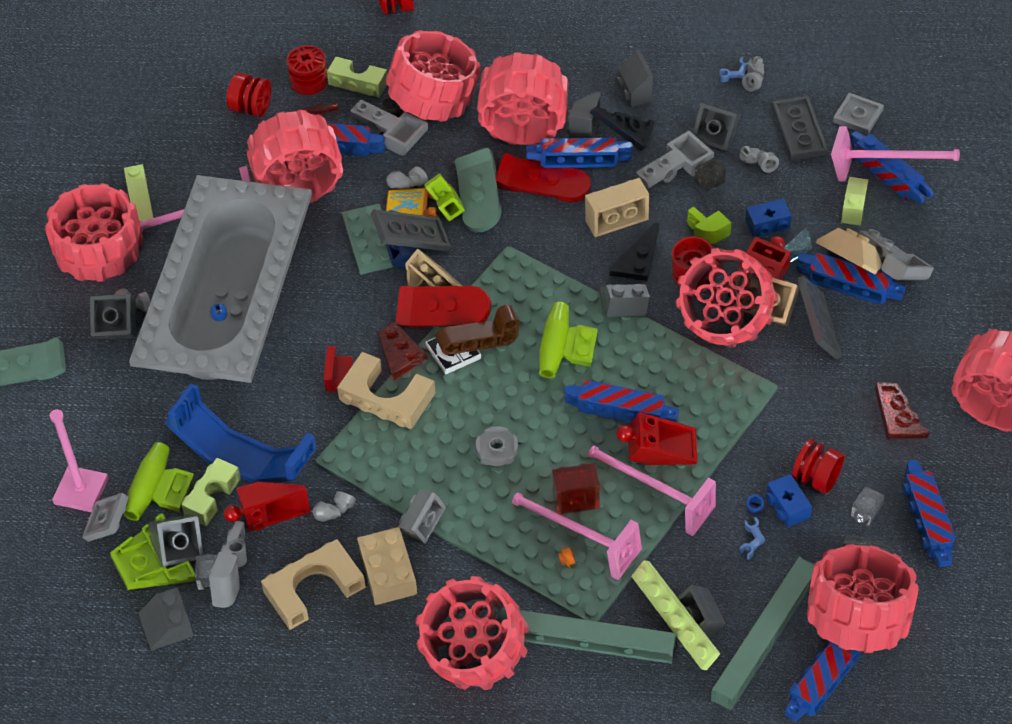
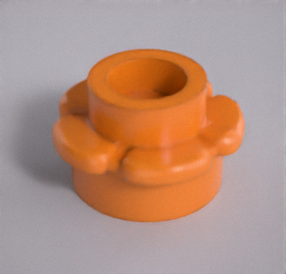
[558,547,576,568]

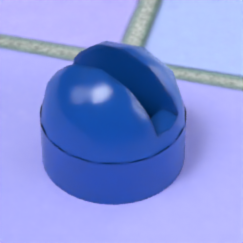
[210,303,228,321]
[746,495,764,513]

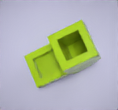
[424,173,465,222]
[687,207,731,244]

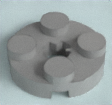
[476,426,518,466]

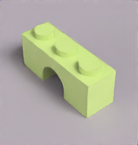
[327,57,387,98]
[182,458,241,526]

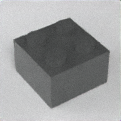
[90,294,136,340]

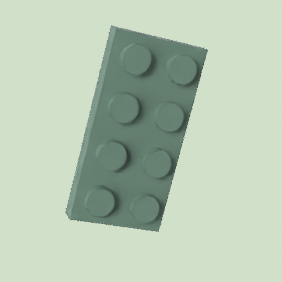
[342,204,394,275]

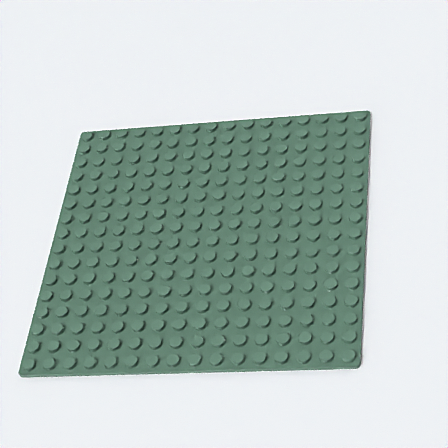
[316,246,778,622]

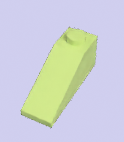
[124,164,154,222]
[841,177,869,226]

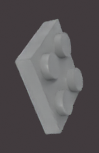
[833,93,884,135]
[82,493,128,542]

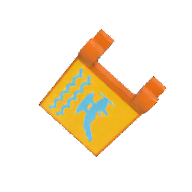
[386,188,438,218]

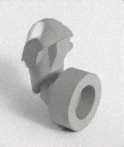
[742,56,765,92]
[739,146,779,173]
[386,166,428,189]
[114,289,151,313]
[313,491,356,522]

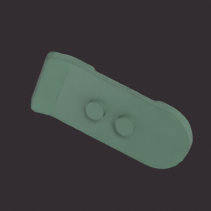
[455,148,502,232]
[0,337,66,386]

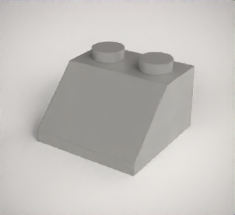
[398,490,446,544]

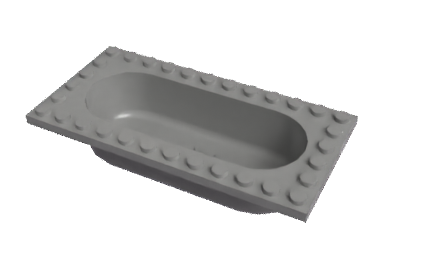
[129,175,312,383]

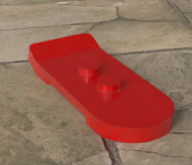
[495,153,591,202]
[396,286,492,328]

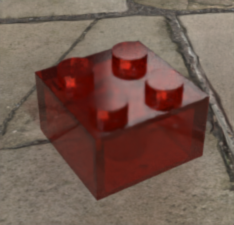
[552,463,600,515]

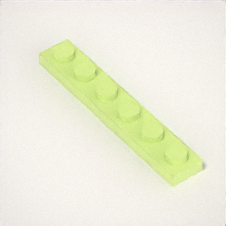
[631,560,720,670]

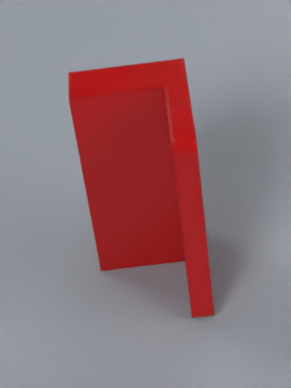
[324,346,353,392]

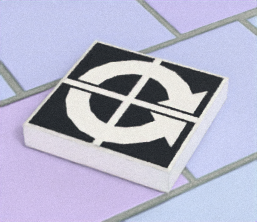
[426,337,481,375]

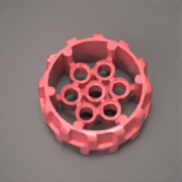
[386,30,481,122]
[477,52,569,146]
[247,110,343,203]
[45,183,144,282]
[675,247,778,347]
[951,329,1012,432]
[807,544,919,653]
[415,576,529,690]

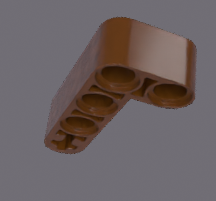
[435,305,520,355]

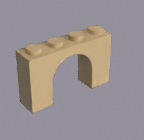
[337,352,436,430]
[261,539,366,630]

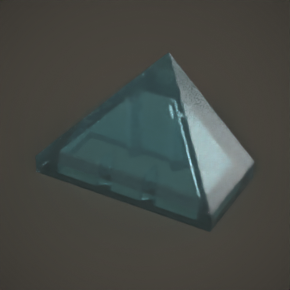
[783,227,812,263]

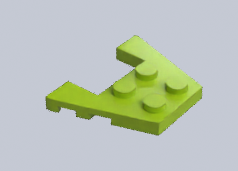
[110,513,197,590]

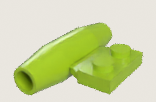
[539,302,598,379]
[123,442,194,521]

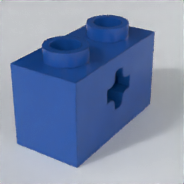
[745,199,792,238]
[765,474,812,527]

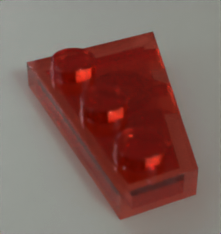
[378,321,428,380]
[875,383,930,439]

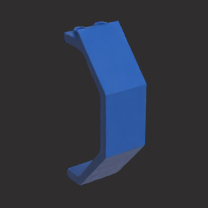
[164,383,316,483]

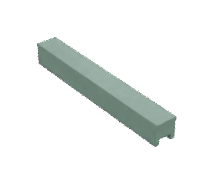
[711,556,814,711]
[497,608,677,664]

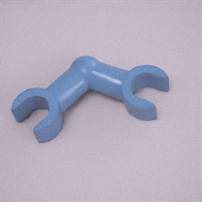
[719,57,752,82]
[740,517,765,560]

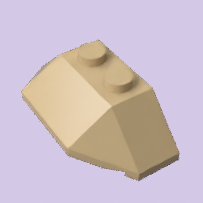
[816,228,882,274]
[405,249,462,287]

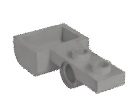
[350,100,428,156]
[636,131,714,188]
[858,229,934,280]
[209,521,247,608]

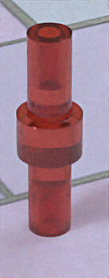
[300,103,338,115]

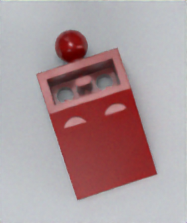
[727,236,791,295]
[616,412,698,465]
[224,482,311,532]

